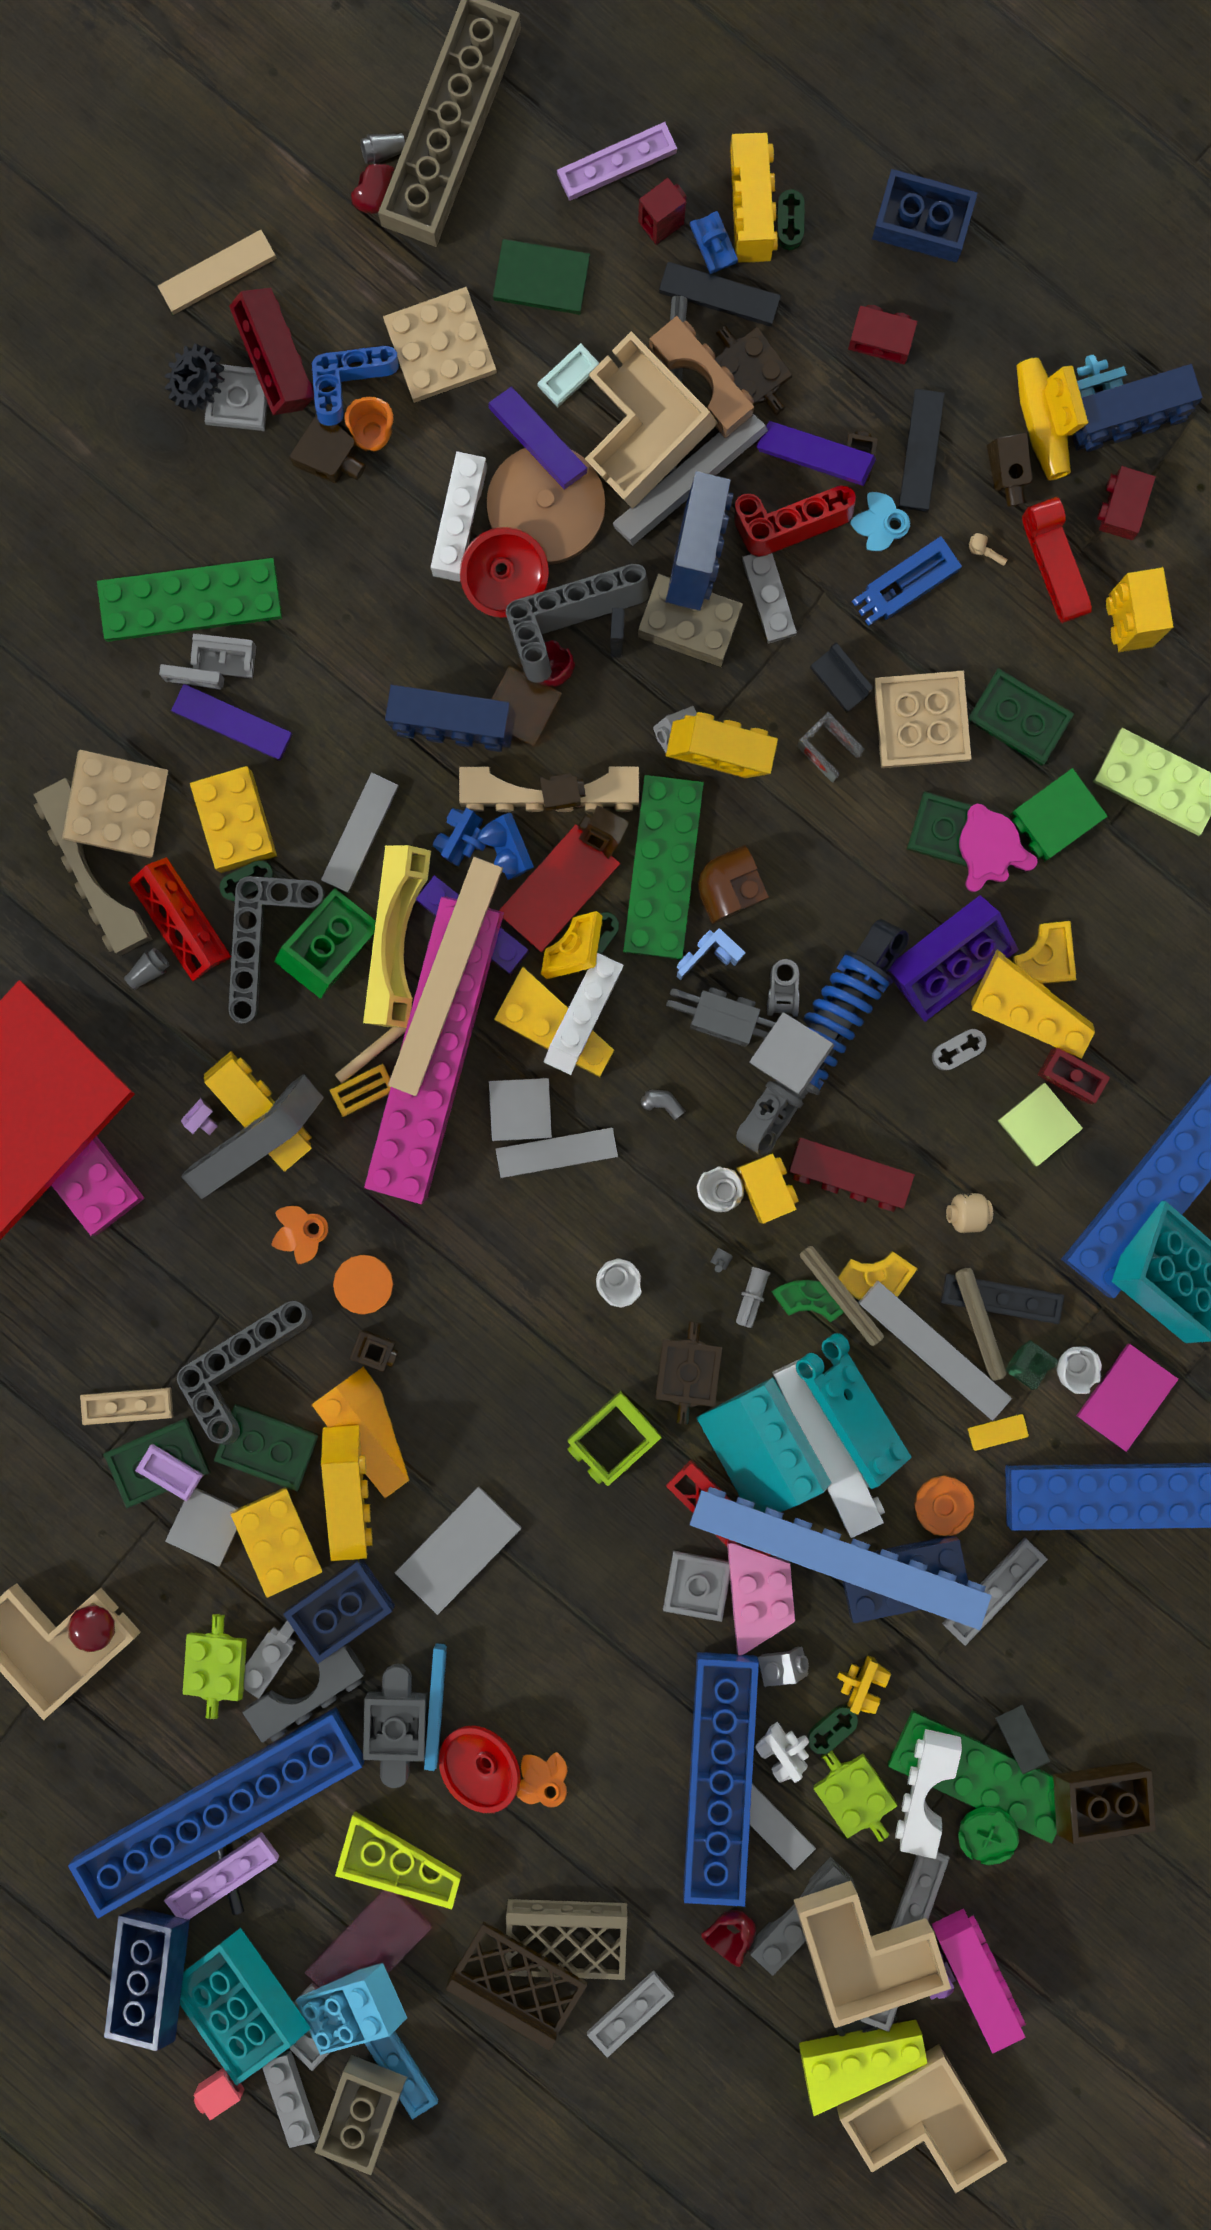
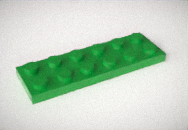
[97,558,282,642]
[623,775,704,960]
[887,1710,1057,1844]

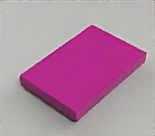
[1076,1343,1178,1452]

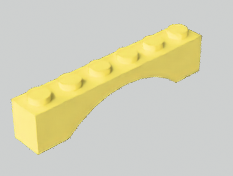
[363,845,431,1028]

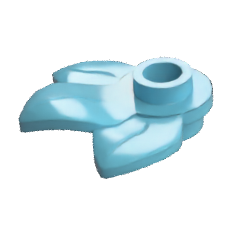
[850,492,910,551]

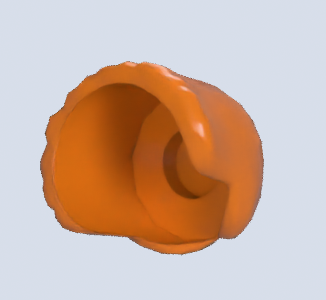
[344,396,393,451]

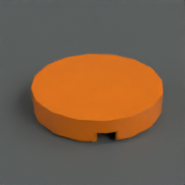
[333,1254,394,1314]
[914,1475,974,1536]

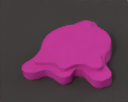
[959,804,1037,892]

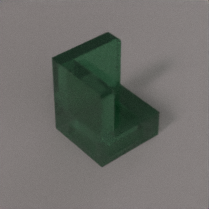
[1005,1340,1059,1390]

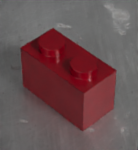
[638,178,687,245]
[848,305,917,365]
[1097,466,1156,540]
[1037,1048,1110,1104]

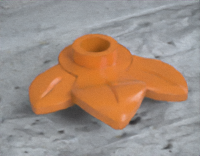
[272,1206,329,1264]
[516,1752,568,1808]

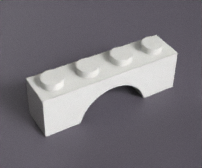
[431,451,487,582]
[544,953,624,1075]
[895,1729,962,1859]

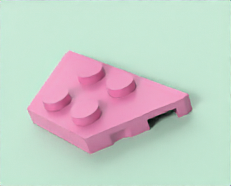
[727,1540,795,1655]

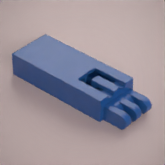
[852,536,962,626]

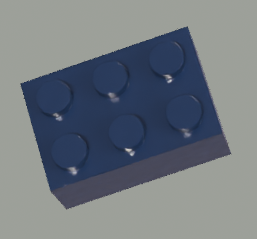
[872,169,978,263]
[283,1559,395,1664]

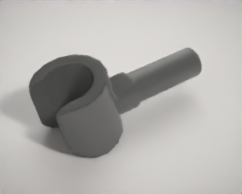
[710,1248,733,1272]

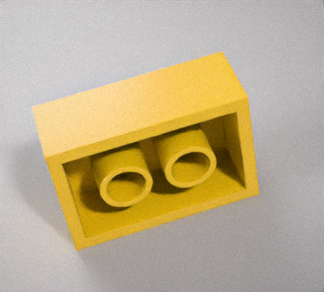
[1106,567,1173,652]
[666,712,778,778]
[190,766,277,873]
[230,1487,322,1598]

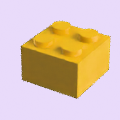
[736,1154,799,1224]

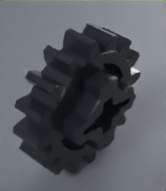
[165,344,225,412]

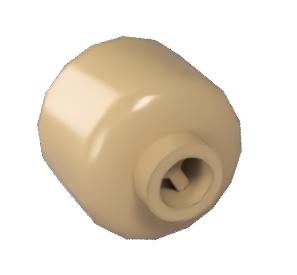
[946,1193,993,1233]

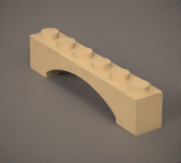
[459,767,639,812]

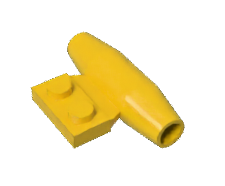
[1016,358,1088,480]

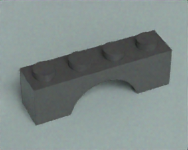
[242,1643,366,1743]
[750,1857,856,1976]

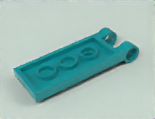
[796,1333,912,1489]

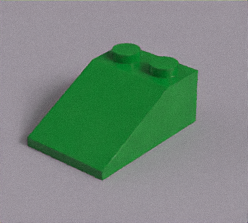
[274,888,376,999]

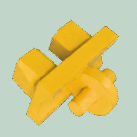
[837,1655,891,1715]

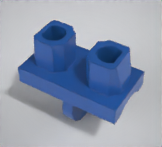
[690,211,738,274]
[433,808,486,867]

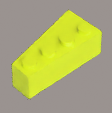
[335,1811,461,1909]
[799,2019,927,2116]

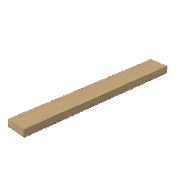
[388,857,503,1096]

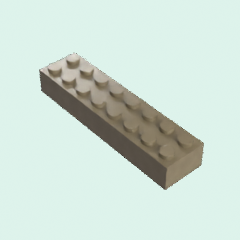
[378,0,521,247]

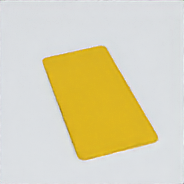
[968,1414,1029,1451]

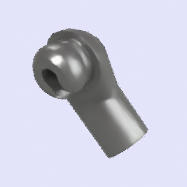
[641,1089,686,1120]

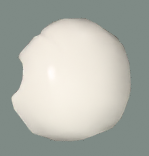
[697,1167,745,1212]
[596,1258,642,1308]
[1057,1346,1102,1394]

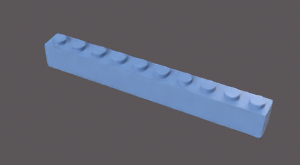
[689,1487,992,1630]

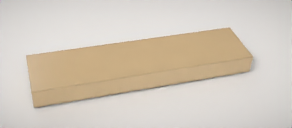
[158,230,277,315]

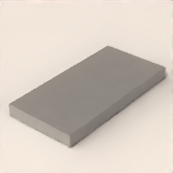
[395,1486,521,1615]

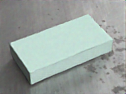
[537,343,599,407]

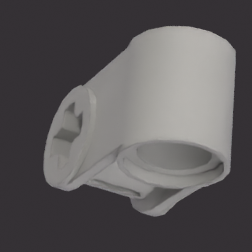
[767,959,799,1017]

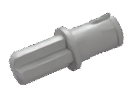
[736,1267,770,1328]

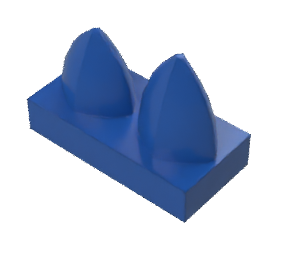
[478,813,534,880]

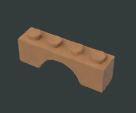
[649,316,754,438]

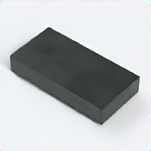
[995,1705,1050,1774]

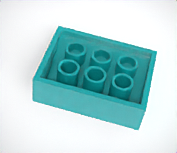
[1112,1201,1211,1343]
[696,1377,832,1513]
[180,1928,311,2086]

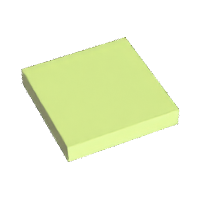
[998,1083,1083,1166]

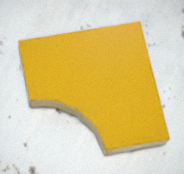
[541,911,603,979]
[1013,921,1076,984]
[838,1251,917,1301]

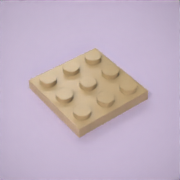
[383,287,497,403]
[874,671,971,768]
[62,750,168,858]

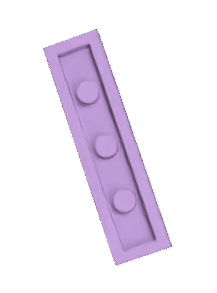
[557,122,677,201]
[164,1832,279,1919]

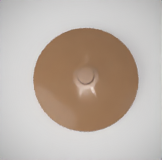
[487,448,605,565]

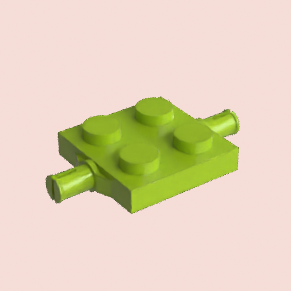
[183,1614,247,1719]
[814,1750,897,1842]

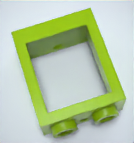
[567,1391,661,1486]

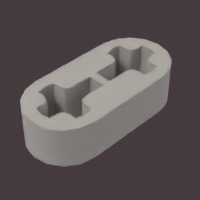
[932,1029,986,1071]

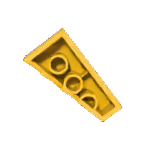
[730,133,778,263]
[971,949,1095,1059]
[494,967,614,1078]
[204,1051,312,1172]
[321,1425,373,1561]

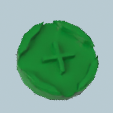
[958,1807,1019,1865]

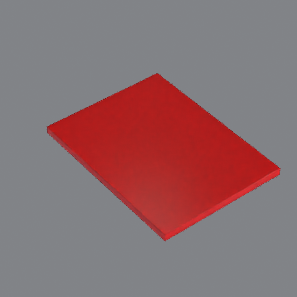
[0,980,135,1240]

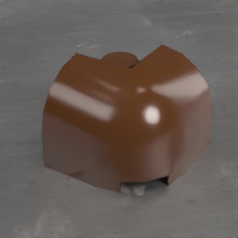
[698,845,769,925]

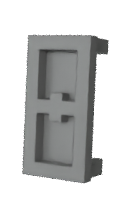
[191,634,257,679]

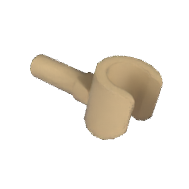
[969,533,1007,566]

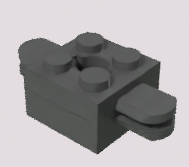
[666,987,776,1047]
[363,1663,428,1788]

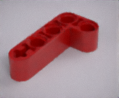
[734,485,856,557]
[1022,497,1092,623]

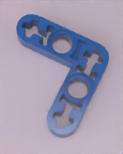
[312,346,399,426]

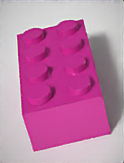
[52,1136,145,1236]
[932,1908,1026,2054]

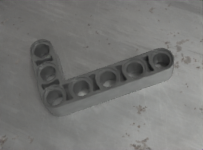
[506,564,650,683]
[229,876,325,1023]
[181,1074,324,1199]
[177,1301,312,1445]

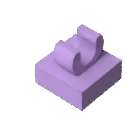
[181,1098,218,1135]

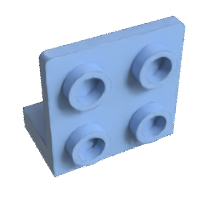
[676,928,746,980]

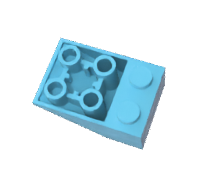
[296,1963,407,2055]

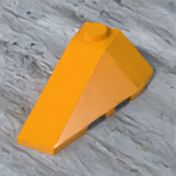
[312,1366,409,1498]

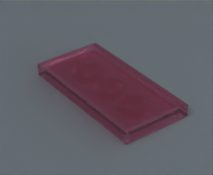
[305,1890,432,1987]

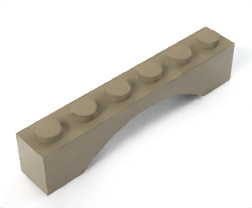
[34,778,153,956]

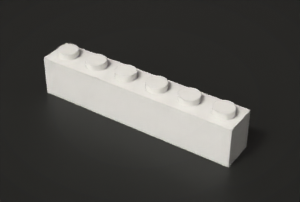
[772,1359,885,1538]

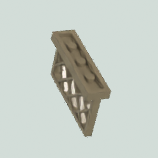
[505,1899,627,1980]

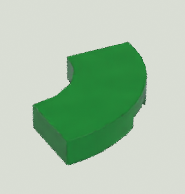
[771,1280,844,1322]

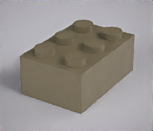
[638,574,743,667]
[315,2055,407,2175]

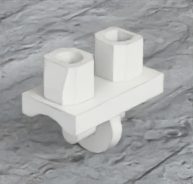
[755,1722,809,1783]

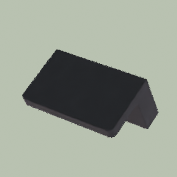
[810,643,873,713]

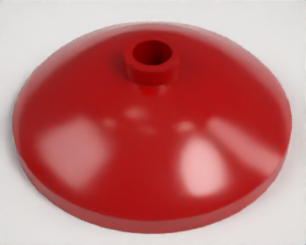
[460,527,549,617]
[439,1726,521,1813]

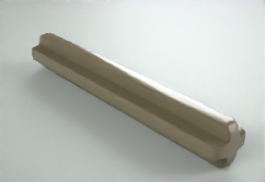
[800,1246,884,1346]
[955,1268,1007,1381]

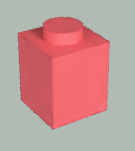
[193,2068,245,2120]

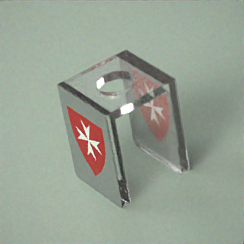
[797,712,865,782]

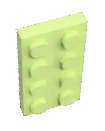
[1093,728,1211,836]

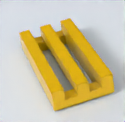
[330,1064,391,1117]

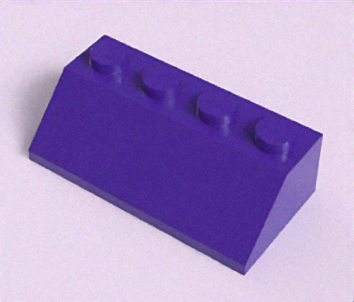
[888,895,1019,1022]

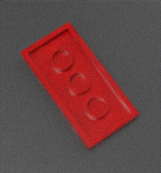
[499,825,620,953]

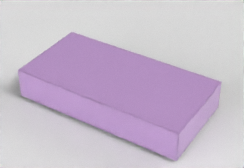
[135,1444,204,1502]

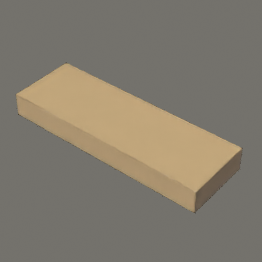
[80,1387,174,1425]

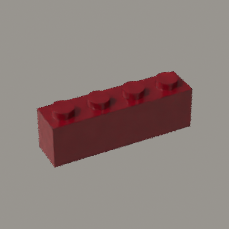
[229,287,314,415]
[787,1138,915,1212]

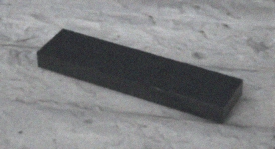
[659,262,781,327]
[898,389,945,512]
[940,1273,1064,1324]

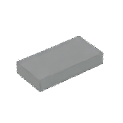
[159,664,224,689]

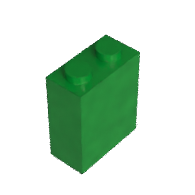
[1010,768,1108,862]

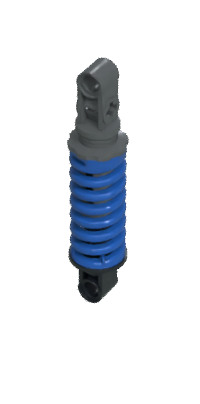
[736,919,909,1156]

